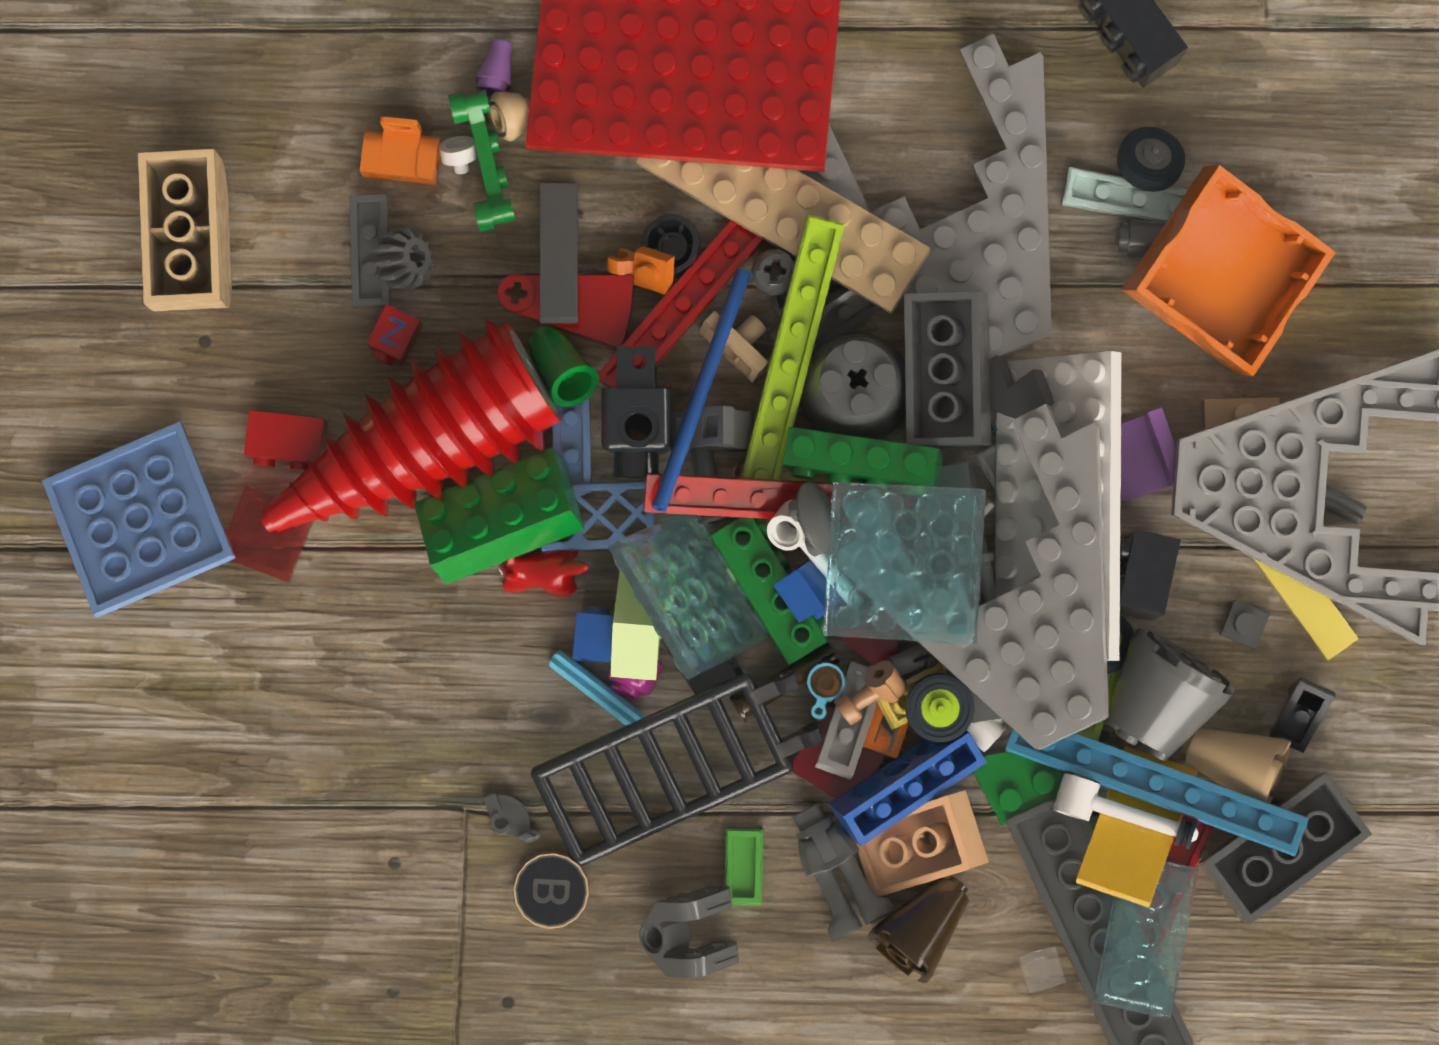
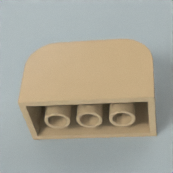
[138,149,232,311]

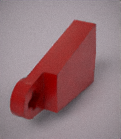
[497,274,634,350]

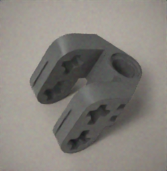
[639,885,739,978]

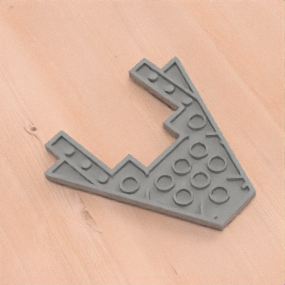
[798,34,1052,360]
[1171,349,1439,645]
[828,404,1109,750]

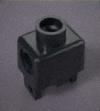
[601,346,672,478]

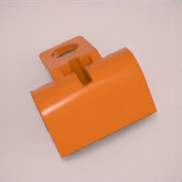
[360,117,441,185]

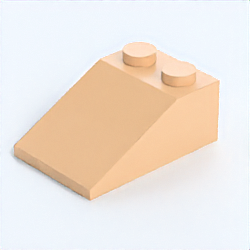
[854,790,989,897]

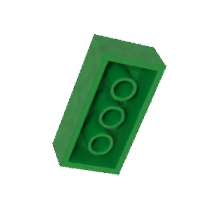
[415,447,585,585]

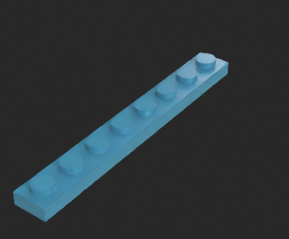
[1006,729,1309,856]

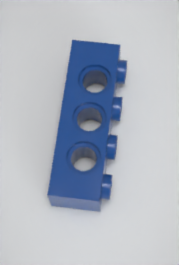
[829,730,987,846]

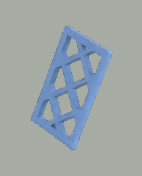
[541,481,655,552]

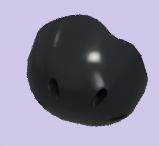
[641,214,701,275]

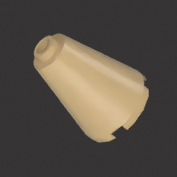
[1181,728,1291,804]

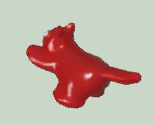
[499,550,589,598]

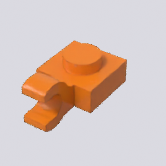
[607,246,675,295]

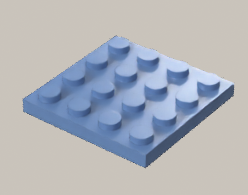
[42,421,236,618]

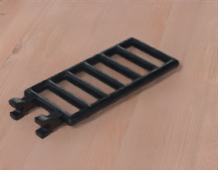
[531,668,824,866]

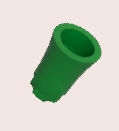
[527,325,599,407]

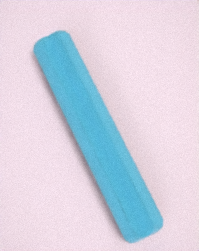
[548,650,645,725]

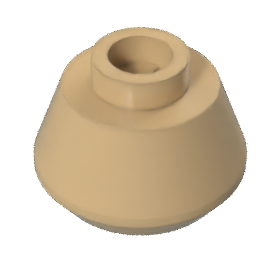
[487,92,530,141]

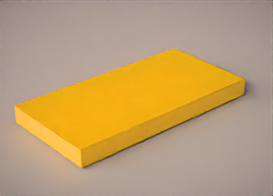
[1076,746,1197,908]

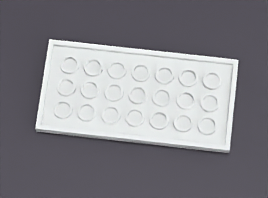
[995,351,1121,661]

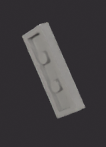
[815,661,877,780]

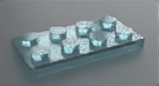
[1094,861,1199,1019]

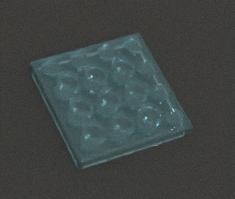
[823,482,986,645]
[608,514,770,680]

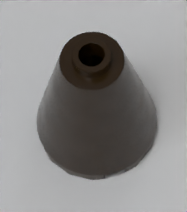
[868,876,969,983]

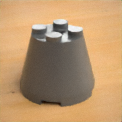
[800,332,906,440]
[1105,627,1236,762]

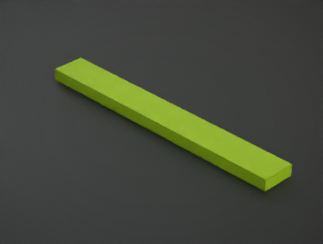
[740,214,845,480]

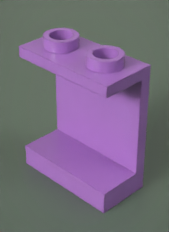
[1120,407,1176,503]

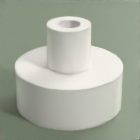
[439,136,478,174]

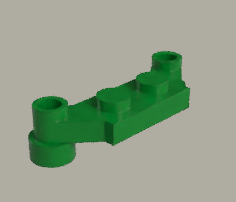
[448,90,516,232]

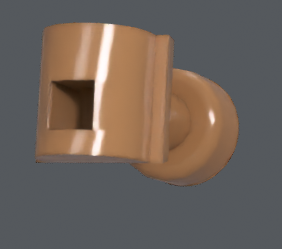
[834,660,907,726]

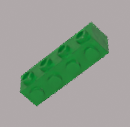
[782,427,943,496]
[711,517,830,666]

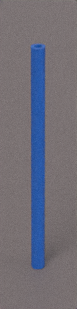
[652,269,751,512]

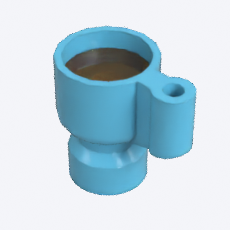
[807,663,846,720]

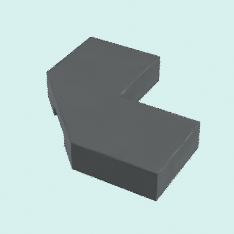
[990,355,1054,419]

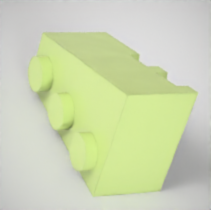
[611,546,674,680]

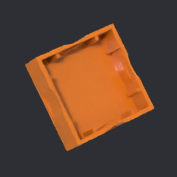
[1121,165,1336,376]

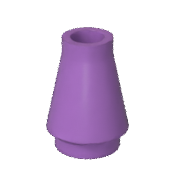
[475,39,513,97]

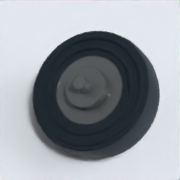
[1117,127,1185,192]

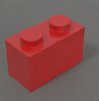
[243,410,328,472]

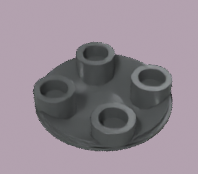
[788,482,841,557]

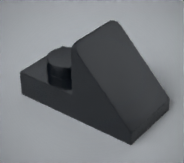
[1269,677,1336,753]

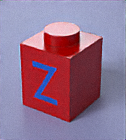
[366,304,423,366]

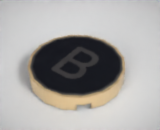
[513,853,589,929]

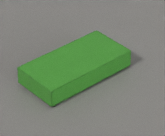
[724,828,764,905]

